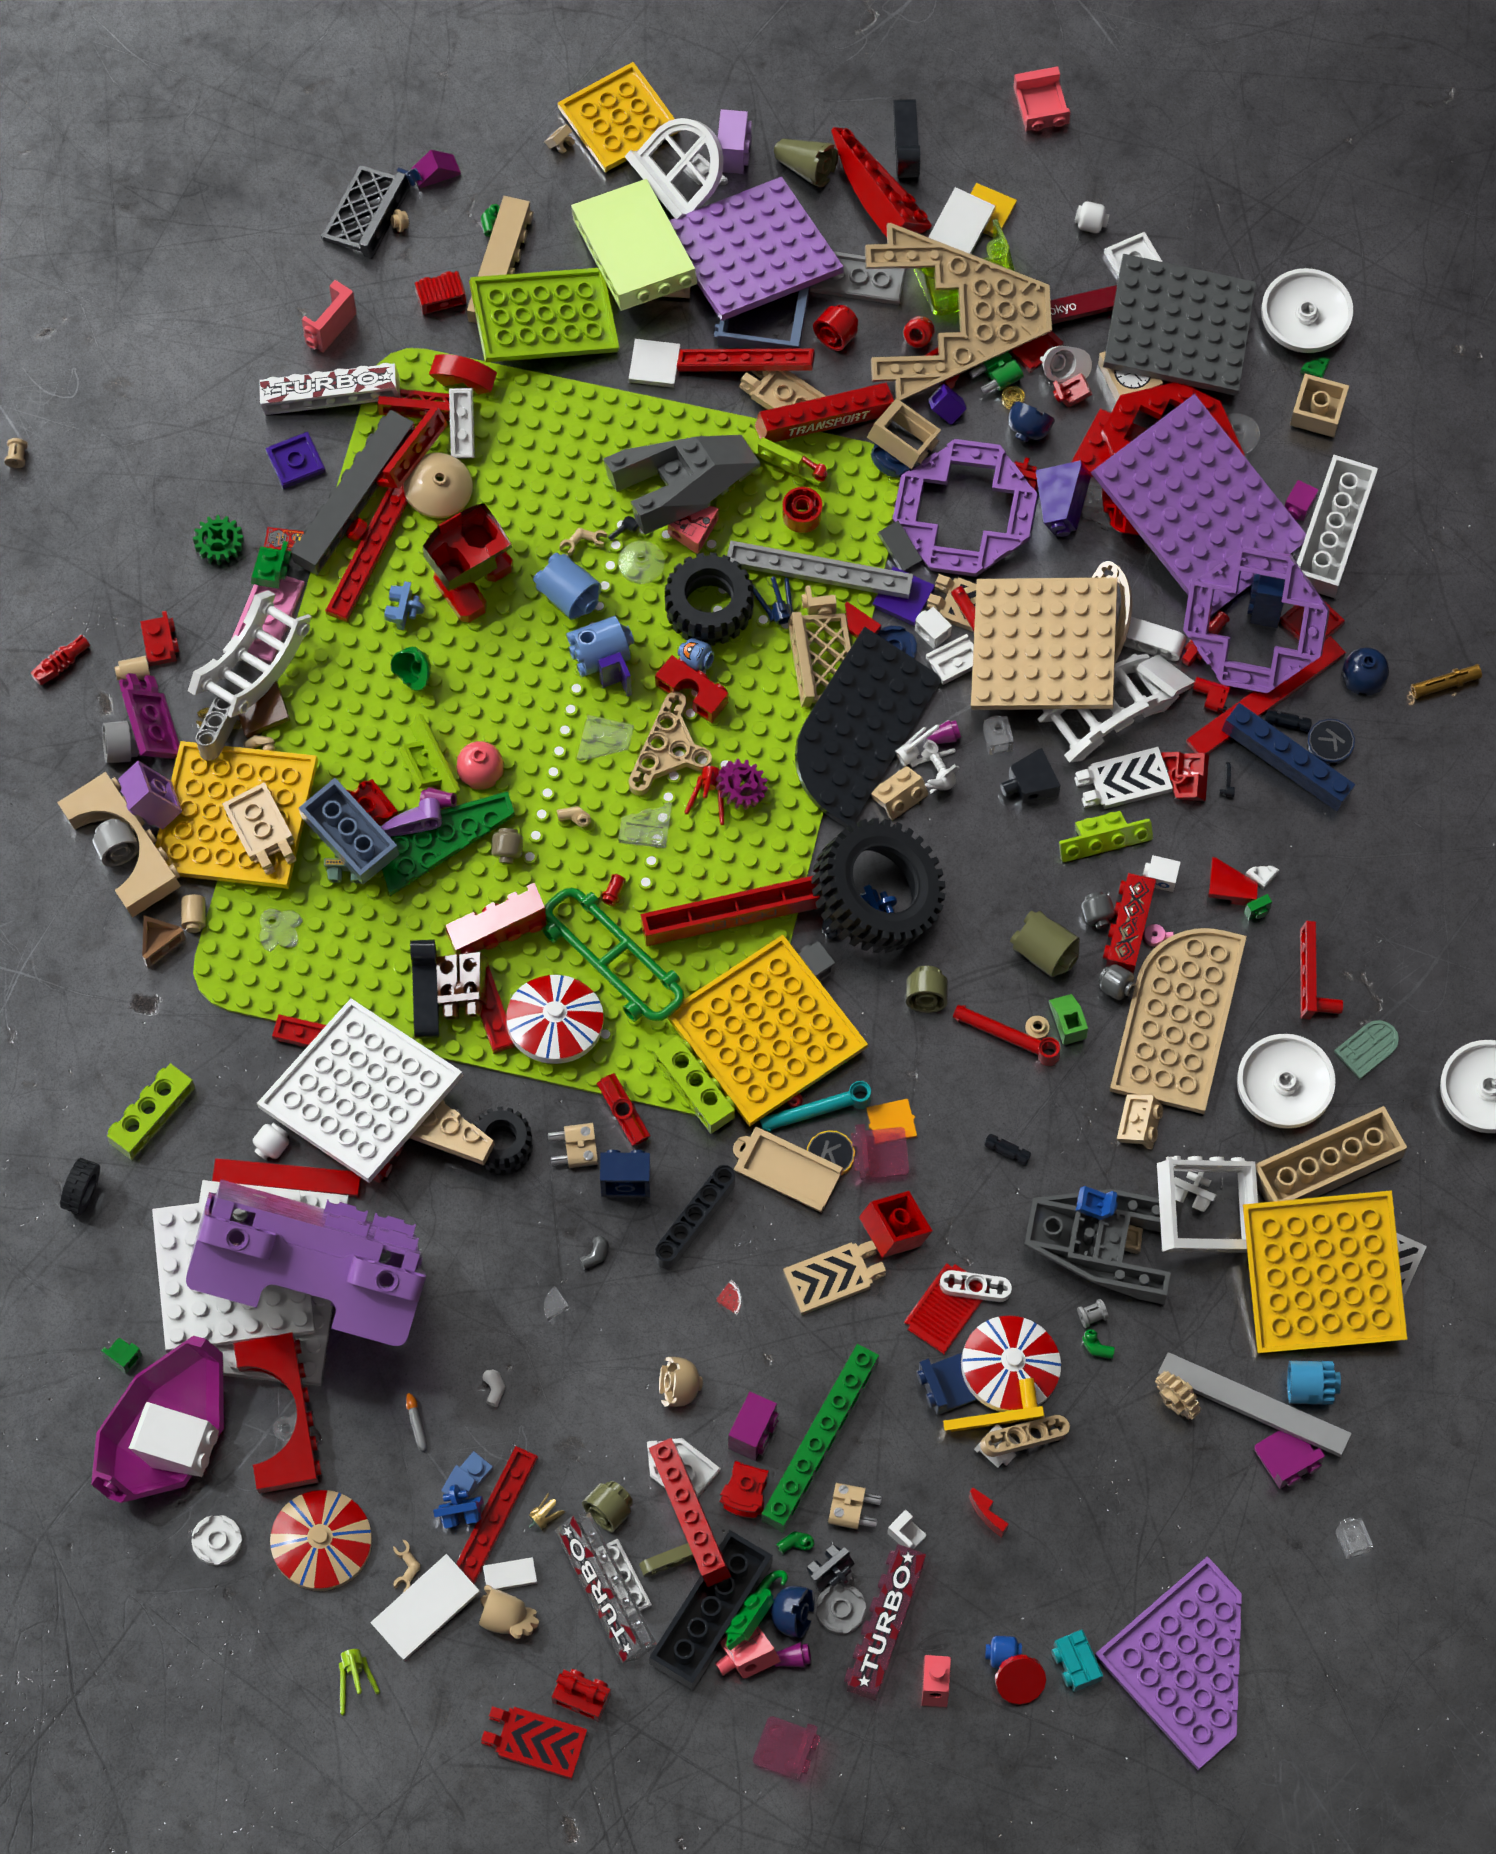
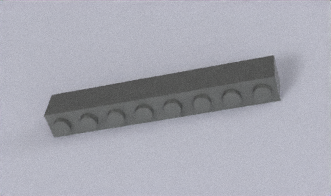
[291,410,415,575]

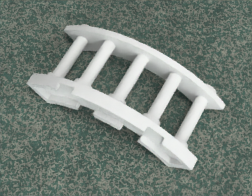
[188,590,312,718]
[1038,654,1179,762]

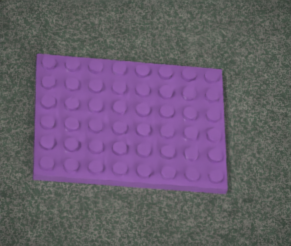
[1091,394,1306,615]

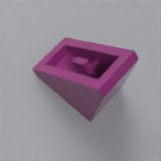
[411,150,461,188]

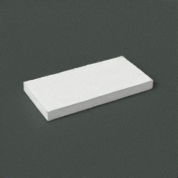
[370,1554,480,1661]

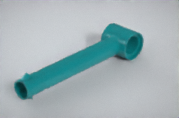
[760,1081,872,1132]

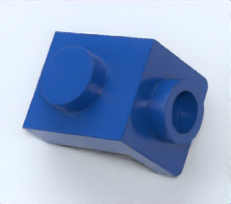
[1076,1186,1117,1220]

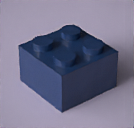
[600,1150,651,1197]

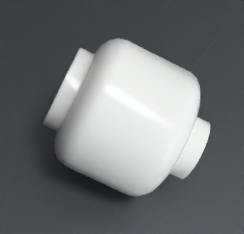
[1075,201,1109,233]
[253,1122,289,1160]

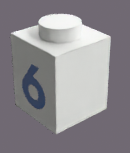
[1143,855,1180,892]

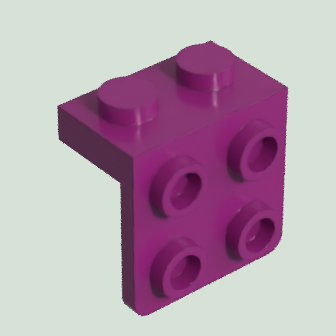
[1254,1430,1325,1489]

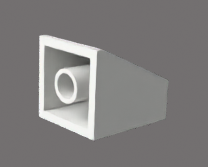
[129,1402,219,1477]

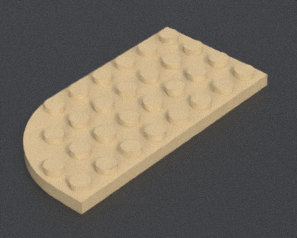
[1110,928,1247,1114]

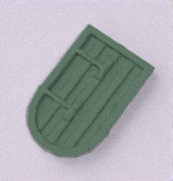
[1334,1020,1399,1079]

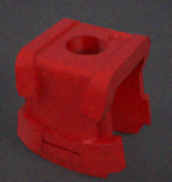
[719,1461,769,1519]

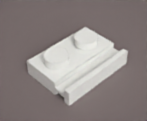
[926,634,974,685]

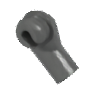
[580,1236,609,1270]

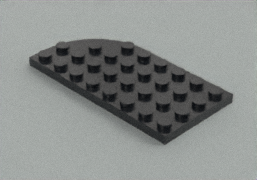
[795,626,941,828]

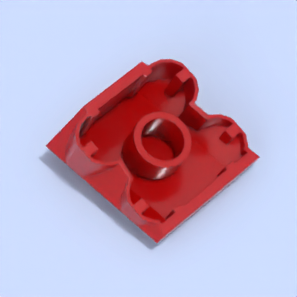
[347,779,398,826]

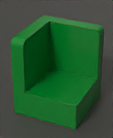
[101,1338,142,1375]

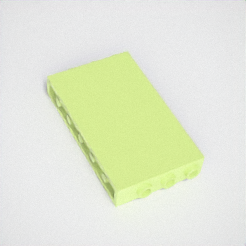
[571,179,697,311]

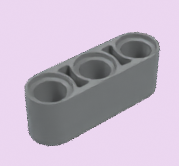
[195,696,238,760]

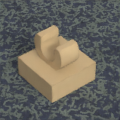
[544,124,575,153]

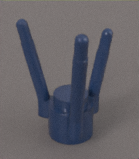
[753,576,794,625]

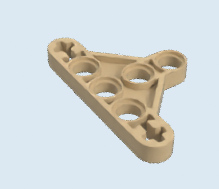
[629,691,712,796]

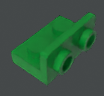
[251,541,292,589]

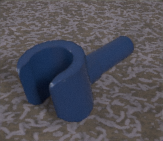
[397,167,423,186]

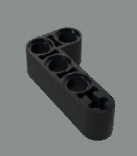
[893,99,920,178]
[410,939,439,1039]

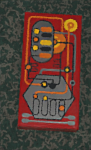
[264,527,304,551]

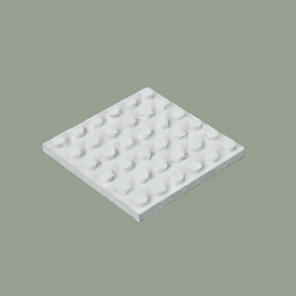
[257,999,463,1183]
[152,1190,315,1352]

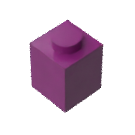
[1284,480,1319,522]

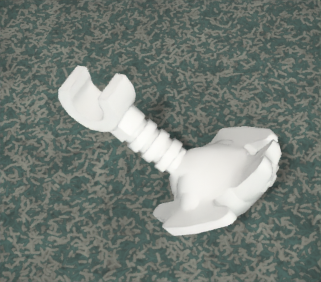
[921,740,960,794]

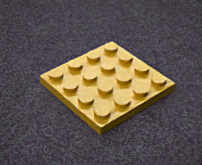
[558,62,680,172]

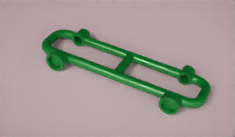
[542,887,685,1022]

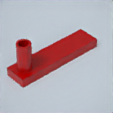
[1300,921,1343,1020]

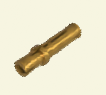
[1411,664,1482,699]

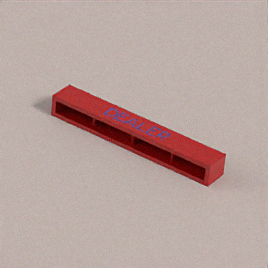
[640,875,820,947]

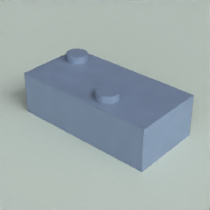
[299,778,400,884]

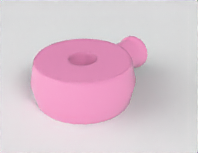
[1143,924,1173,947]

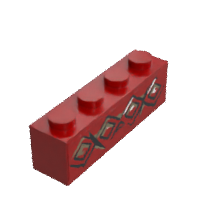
[1103,873,1156,975]

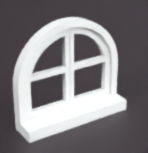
[625,118,724,219]

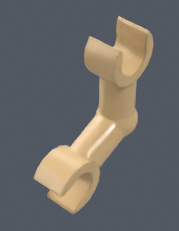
[560,528,607,556]
[393,1540,421,1593]

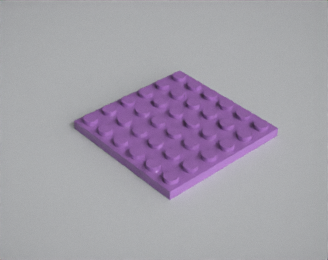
[669,177,844,321]

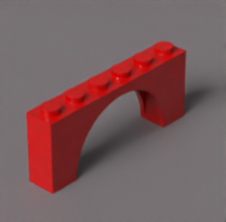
[233,1332,322,1494]

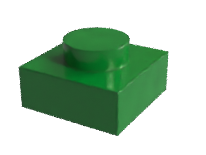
[1244,894,1272,920]

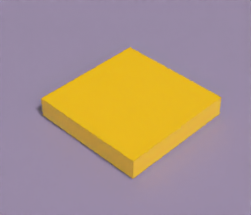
[970,183,1017,239]

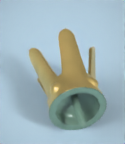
[529,1493,565,1530]

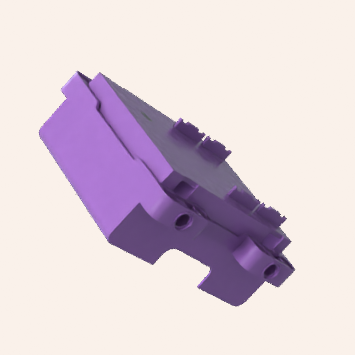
[186,1180,426,1346]

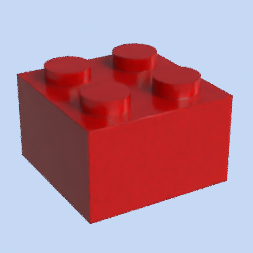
[859,1191,932,1258]

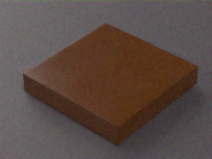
[238,681,290,739]

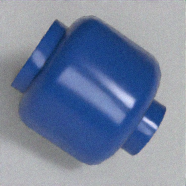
[985,1636,1022,1669]

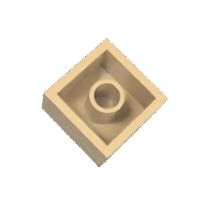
[1290,374,1349,437]

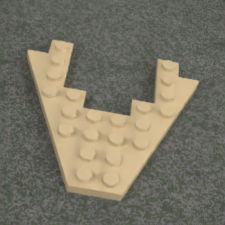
[865,223,1052,401]

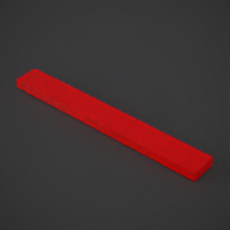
[325,485,408,622]
[1186,636,1346,754]

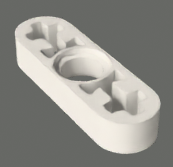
[940,1270,1012,1302]

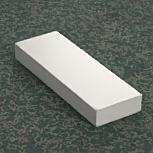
[449,388,475,458]

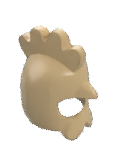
[479,1585,539,1639]

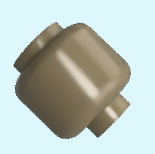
[491,828,523,864]

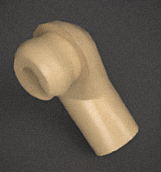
[243,735,276,751]
[557,806,591,827]

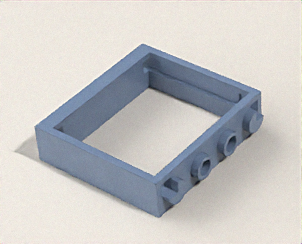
[714,286,810,349]

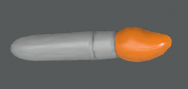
[406,1393,427,1451]

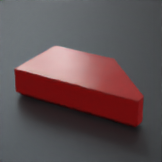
[845,602,881,638]

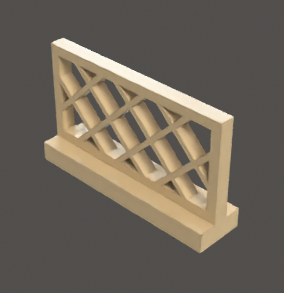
[788,612,851,707]

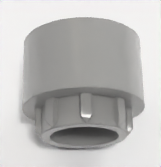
[102,721,140,763]
[93,819,140,867]

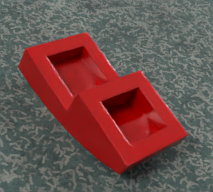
[969,1488,1009,1538]

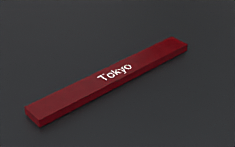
[1050,285,1117,324]

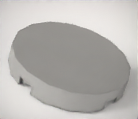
[816,1584,866,1635]

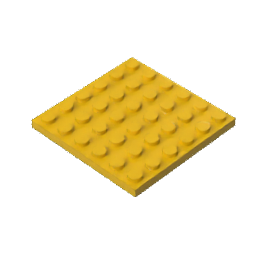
[155,741,318,889]
[667,935,868,1127]
[1243,1190,1407,1353]

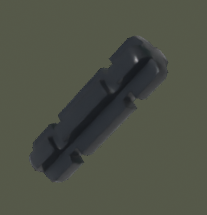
[1265,709,1312,732]
[984,1134,1031,1165]

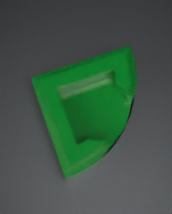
[1300,358,1330,378]

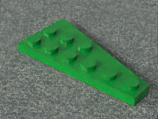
[382,791,515,896]

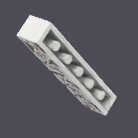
[260,363,400,415]

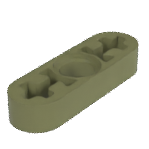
[639,1543,695,1577]

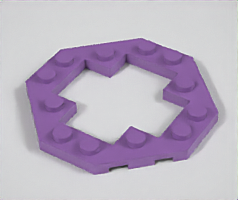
[893,439,1038,577]
[1183,546,1330,693]

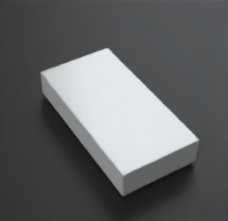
[483,1557,537,1590]

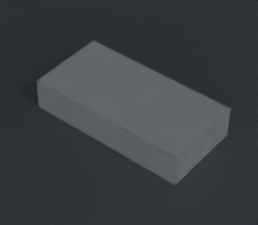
[877,521,922,571]

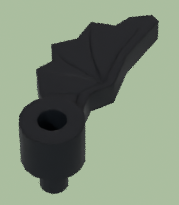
[1219,762,1235,797]

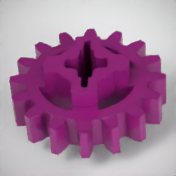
[716,759,768,810]

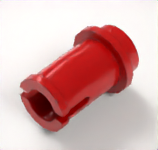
[601,874,626,906]

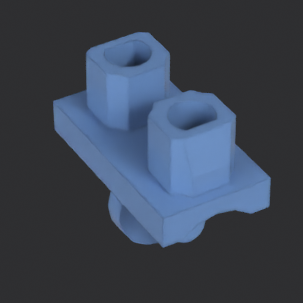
[384,581,425,630]

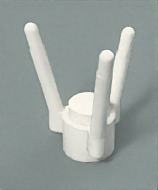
[895,725,956,768]

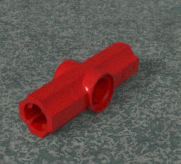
[596,1073,651,1147]

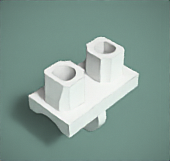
[1174,1171,1217,1212]

